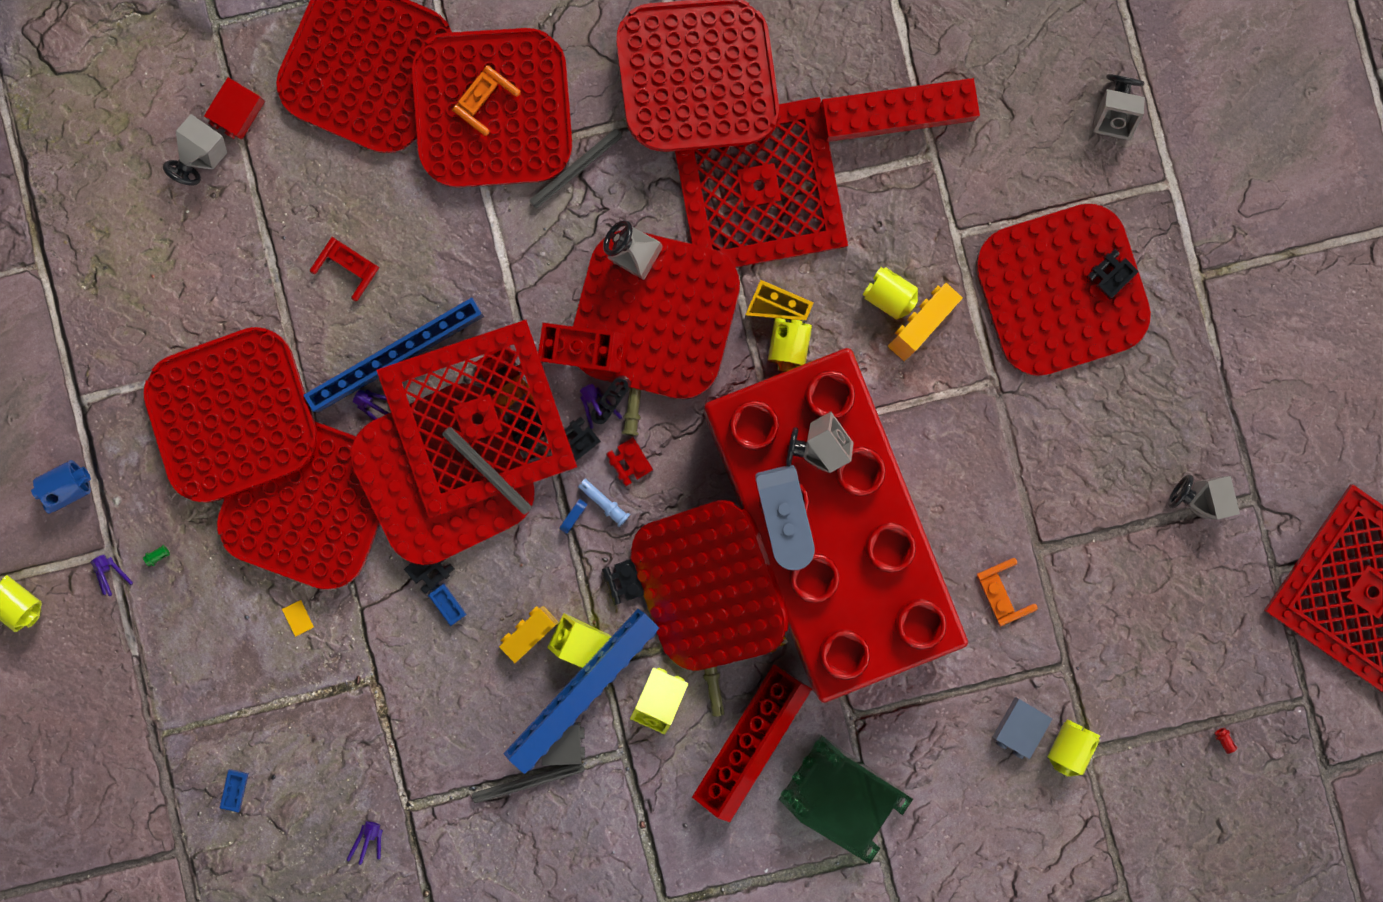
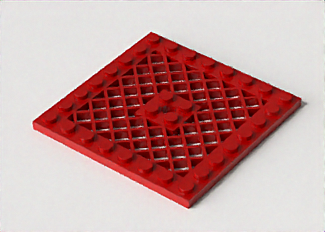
[675,97,848,268]
[376,320,577,518]
[1264,484,1383,693]

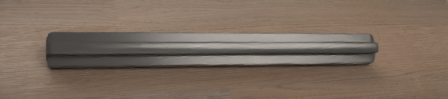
[530,129,622,208]
[443,427,532,515]
[472,762,585,803]

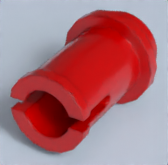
[1215,728,1237,754]

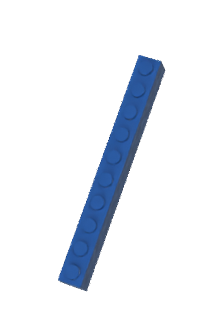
[304,297,484,413]
[503,609,659,774]

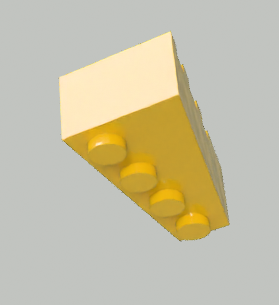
[887,283,963,361]

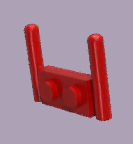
[310,236,380,301]

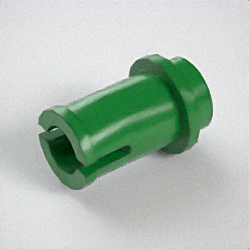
[143,545,170,567]

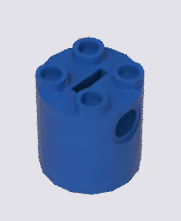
[31,460,91,514]

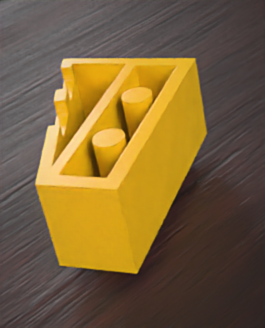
[745,279,814,320]
[499,606,559,663]

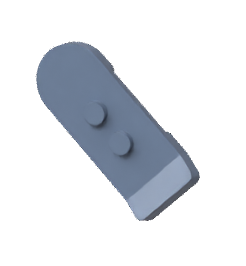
[755,465,815,570]

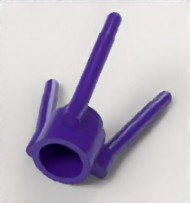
[580,384,622,429]
[353,389,389,420]
[91,555,133,596]
[346,821,383,865]

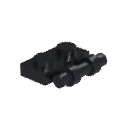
[1087,249,1139,299]
[508,402,545,450]
[564,416,601,461]
[404,559,455,594]
[602,559,644,606]

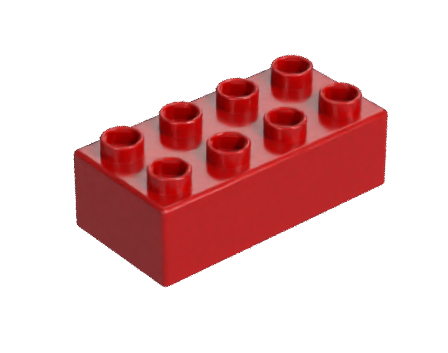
[703,348,968,703]

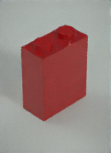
[204,77,266,140]

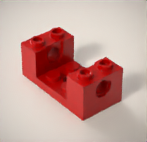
[538,322,626,373]

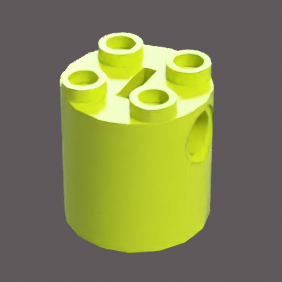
[862,267,918,320]
[767,318,812,372]
[0,575,42,632]
[1047,719,1100,777]

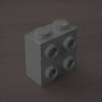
[541,722,585,766]

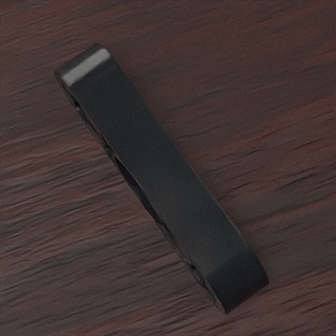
[591,376,631,424]

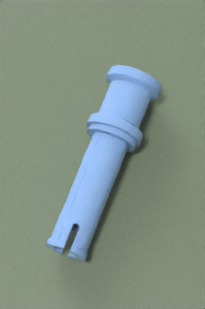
[578,478,630,527]

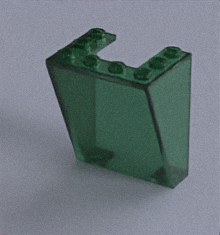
[779,735,913,864]

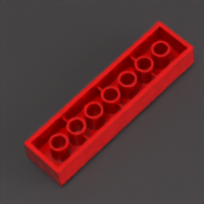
[820,78,980,142]
[692,665,812,822]

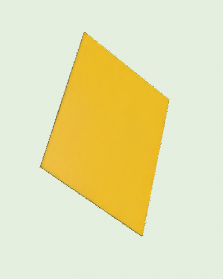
[282,600,314,637]

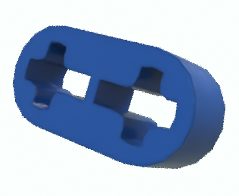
[559,499,588,534]

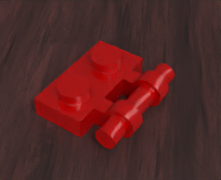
[476,346,523,390]
[606,437,653,487]

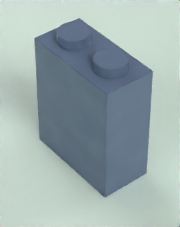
[992,697,1053,759]

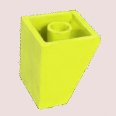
[547,613,612,668]
[630,668,689,735]

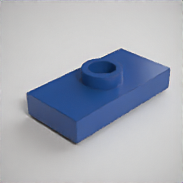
[428,583,467,626]
[220,769,249,813]

